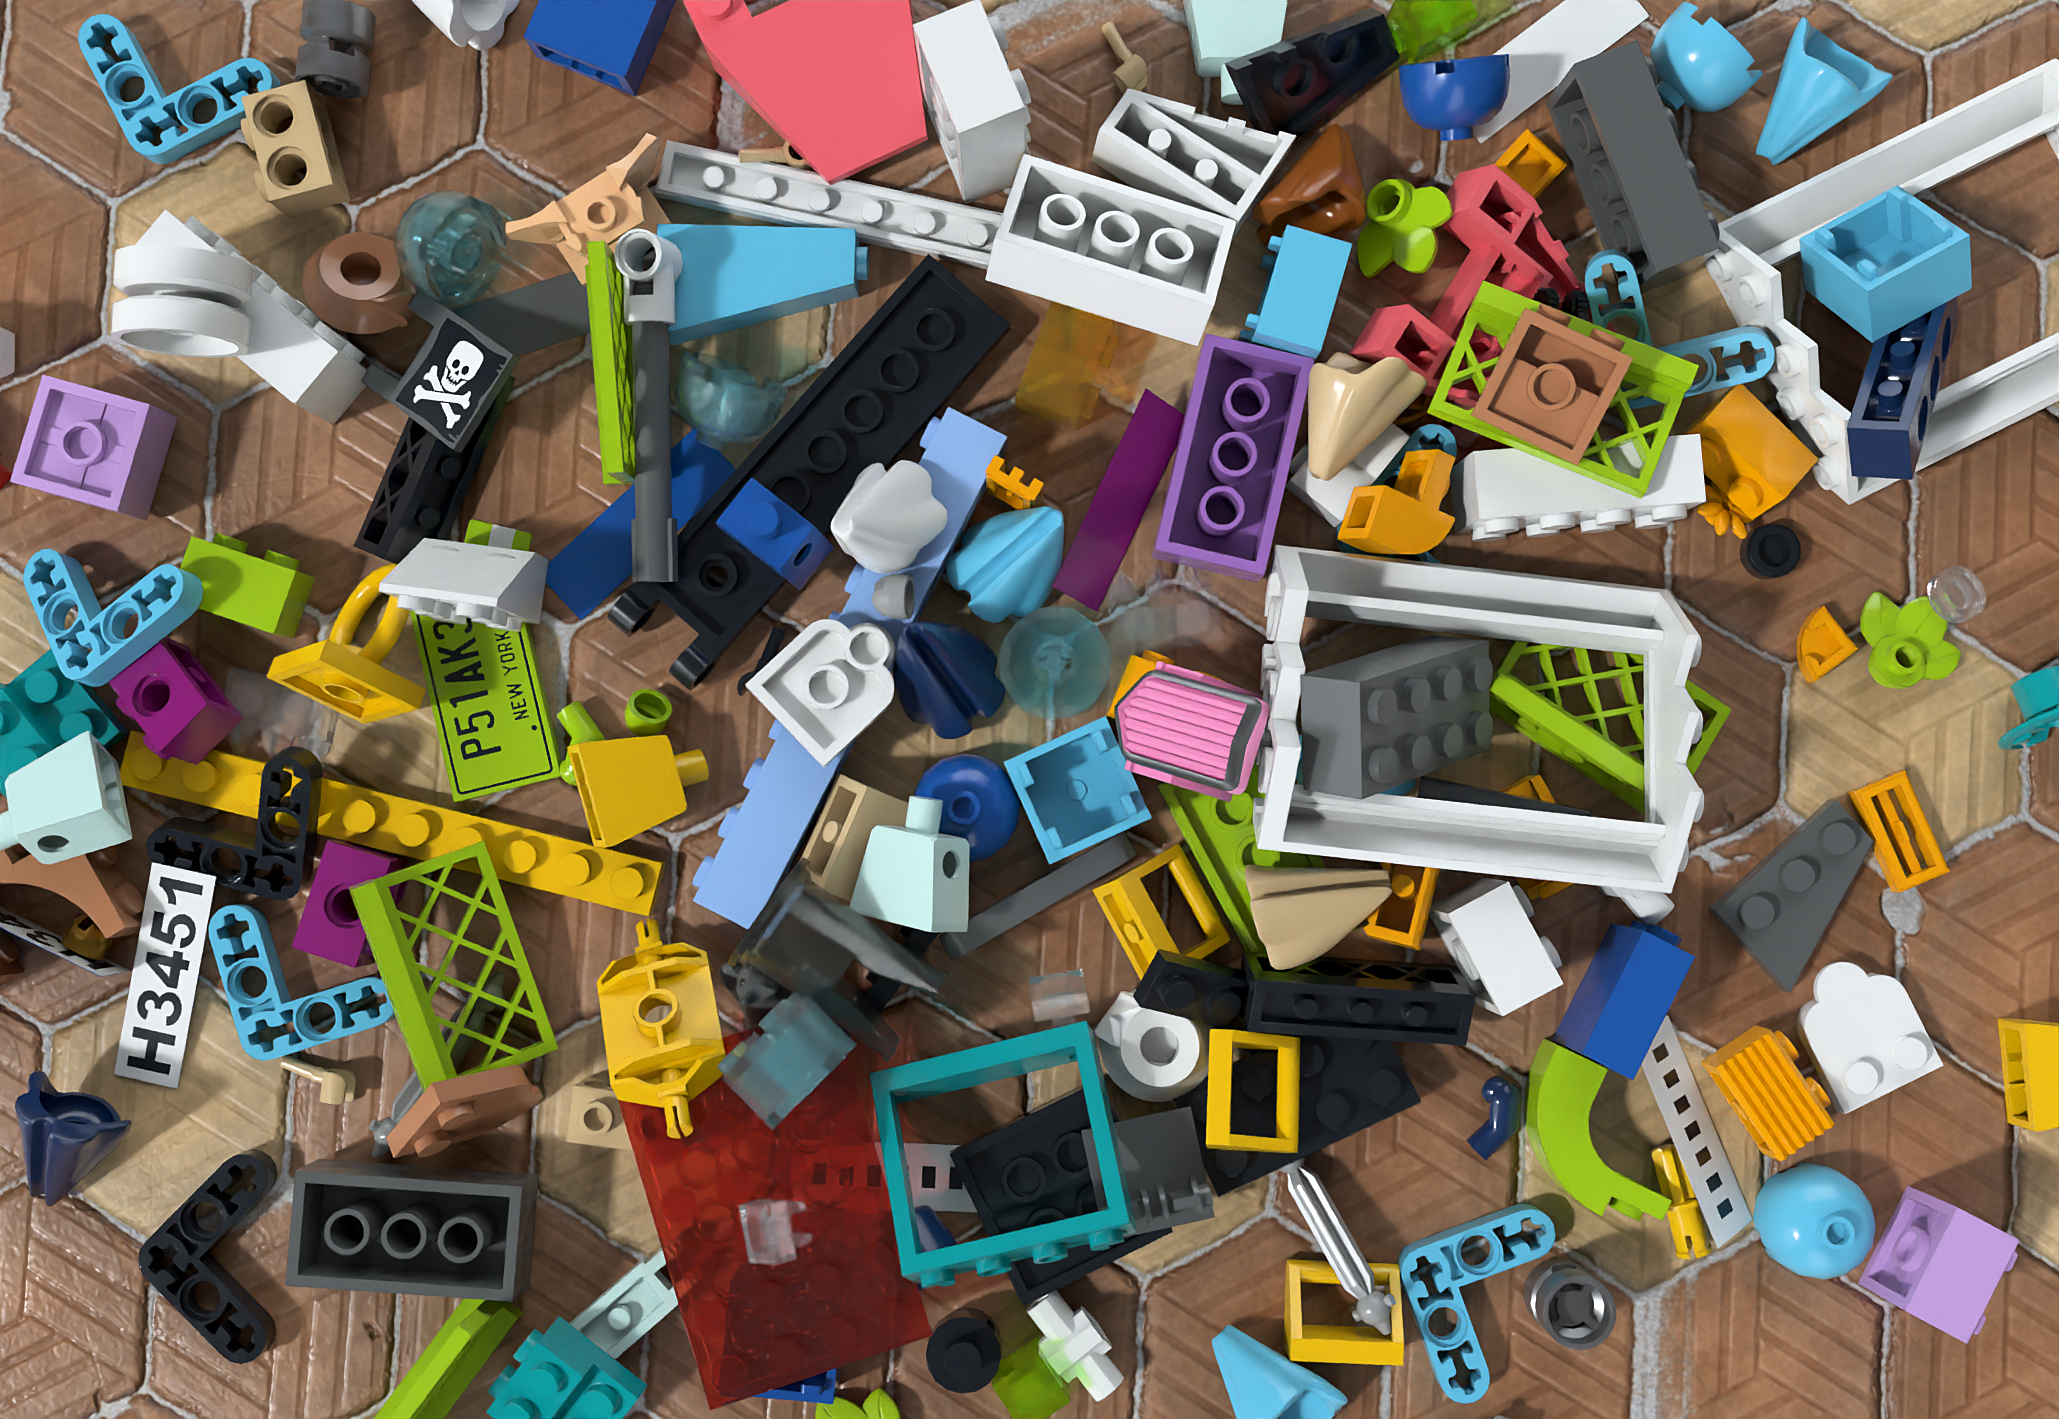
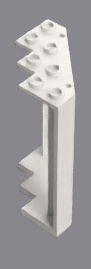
[1706,58,2059,505]
[1253,545,1704,893]

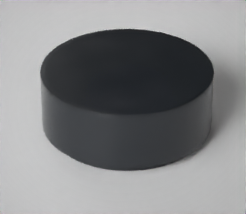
[1740,524,1801,580]

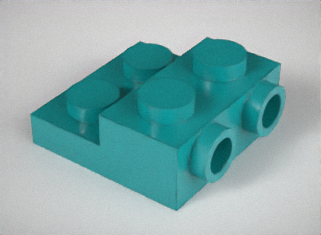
[0,649,129,798]
[486,1316,648,1419]

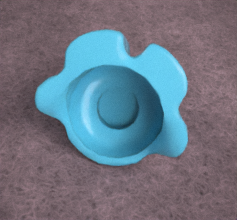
[1756,17,1893,165]
[946,506,1064,623]
[1211,1325,1348,1419]

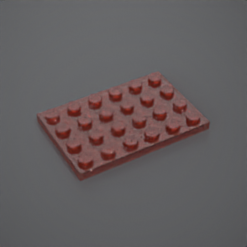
[618,1002,933,1411]

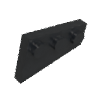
[1224,7,1401,141]

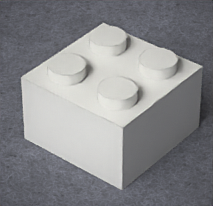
[1429,878,1563,1016]

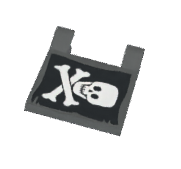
[361,290,520,453]

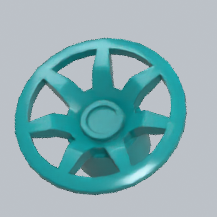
[1997,666,2059,750]

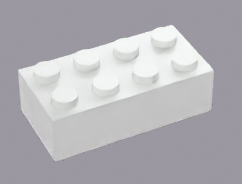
[913,0,1031,205]
[985,154,1236,346]
[135,210,368,425]
[1450,434,1706,542]

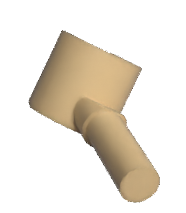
[1101,21,1148,95]
[739,140,813,171]
[281,1055,356,1105]

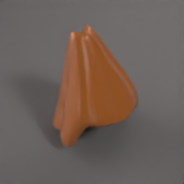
[1252,124,1367,253]

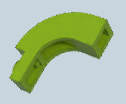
[1524,1038,1672,1221]

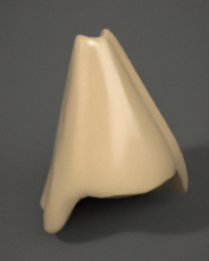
[1308,352,1428,481]
[1245,864,1393,970]

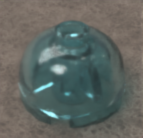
[394,190,507,305]
[673,351,789,450]

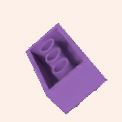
[1151,333,1315,583]

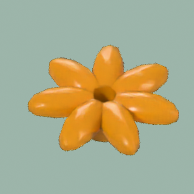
[1697,482,1754,539]

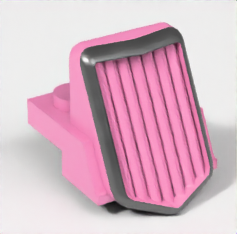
[1114,661,1270,802]

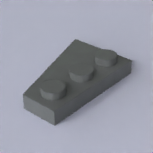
[1708,800,1874,993]

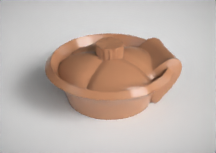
[302,232,429,334]

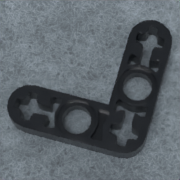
[146,746,323,900]
[138,1149,278,1364]

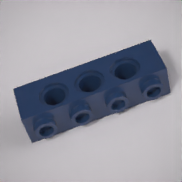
[1847,297,1958,480]

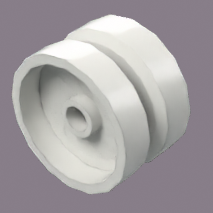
[110,244,253,358]

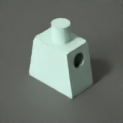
[1183,0,1287,105]
[0,731,132,865]
[849,796,970,932]

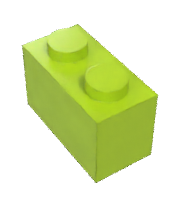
[180,532,316,638]

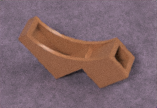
[0,843,145,939]

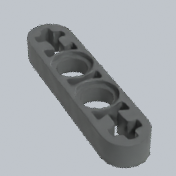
[938,831,1138,961]

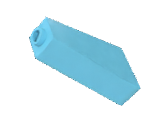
[657,224,869,345]

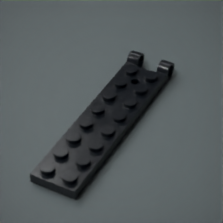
[607,254,1011,691]

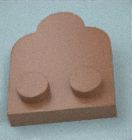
[386,1065,542,1158]

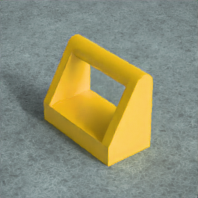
[1092,843,1231,980]
[1206,1029,1301,1153]
[1283,1259,1404,1366]

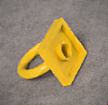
[267,563,426,724]

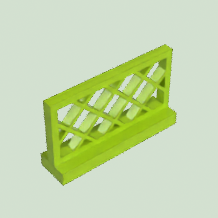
[585,240,643,486]
[1427,280,1699,499]
[1489,640,1732,815]
[348,841,559,1093]
[373,1298,523,1419]

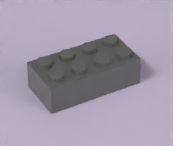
[1546,40,1720,300]
[1300,635,1493,799]
[285,1159,539,1302]

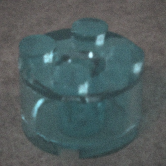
[998,606,1111,721]
[717,992,857,1130]

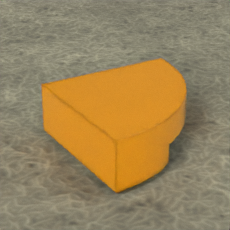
[1796,606,1858,683]

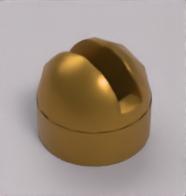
[61,914,113,960]

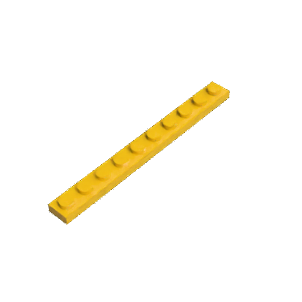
[120,730,666,916]

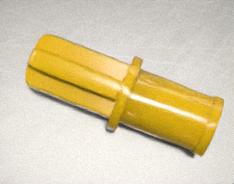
[1651,1144,1713,1259]

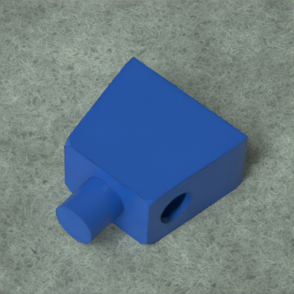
[716,477,834,590]

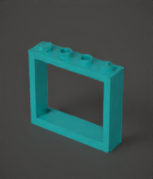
[869,1021,1137,1289]

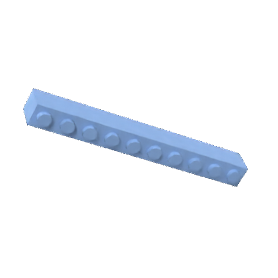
[692,407,1008,931]

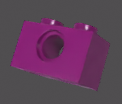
[108,637,243,765]
[292,840,408,968]

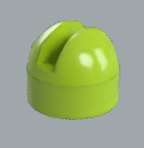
[624,689,672,737]

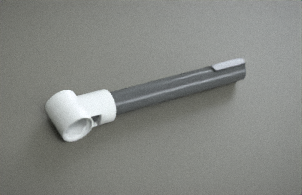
[614,228,683,582]

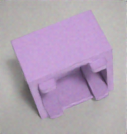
[10,375,178,521]
[1858,1186,2020,1344]

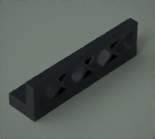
[354,376,516,564]
[1241,951,1476,1046]

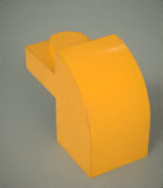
[1337,449,1456,554]

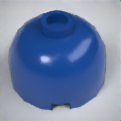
[1399,54,1510,141]
[913,753,1021,863]

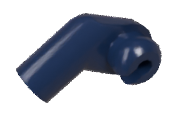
[1466,1076,1522,1161]

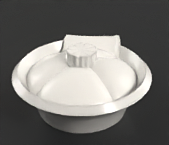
[1094,989,1214,1102]

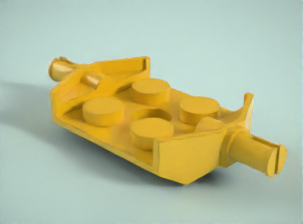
[597,919,731,1139]

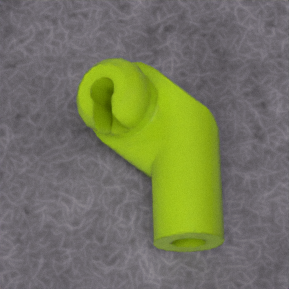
[556,700,605,786]

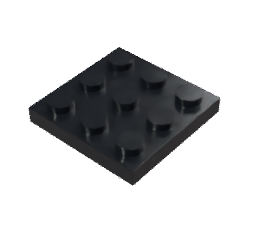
[950,1085,1173,1306]

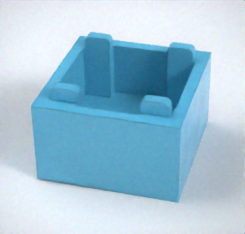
[1799,185,1972,343]
[1238,225,1352,361]
[1004,716,1152,864]

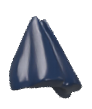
[893,622,1005,739]
[14,1071,132,1206]

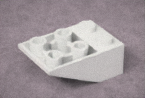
[379,538,548,632]

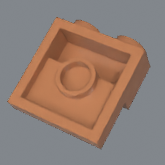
[1471,303,1633,466]

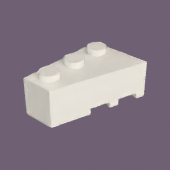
[1091,88,1296,241]

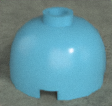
[1650,2,1763,112]
[1753,1162,1876,1280]

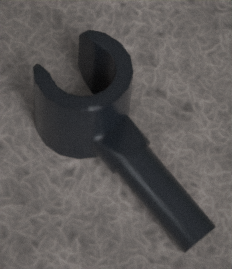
[737,627,785,703]

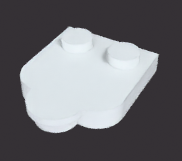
[745,619,895,768]
[1796,962,1944,1114]

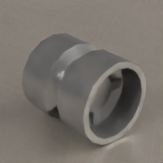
[295,0,376,99]
[1523,1258,1617,1350]

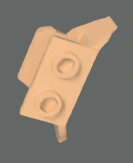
[506,133,671,287]

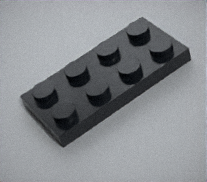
[1173,1035,1421,1198]

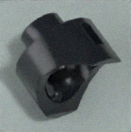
[926,1308,1002,1394]

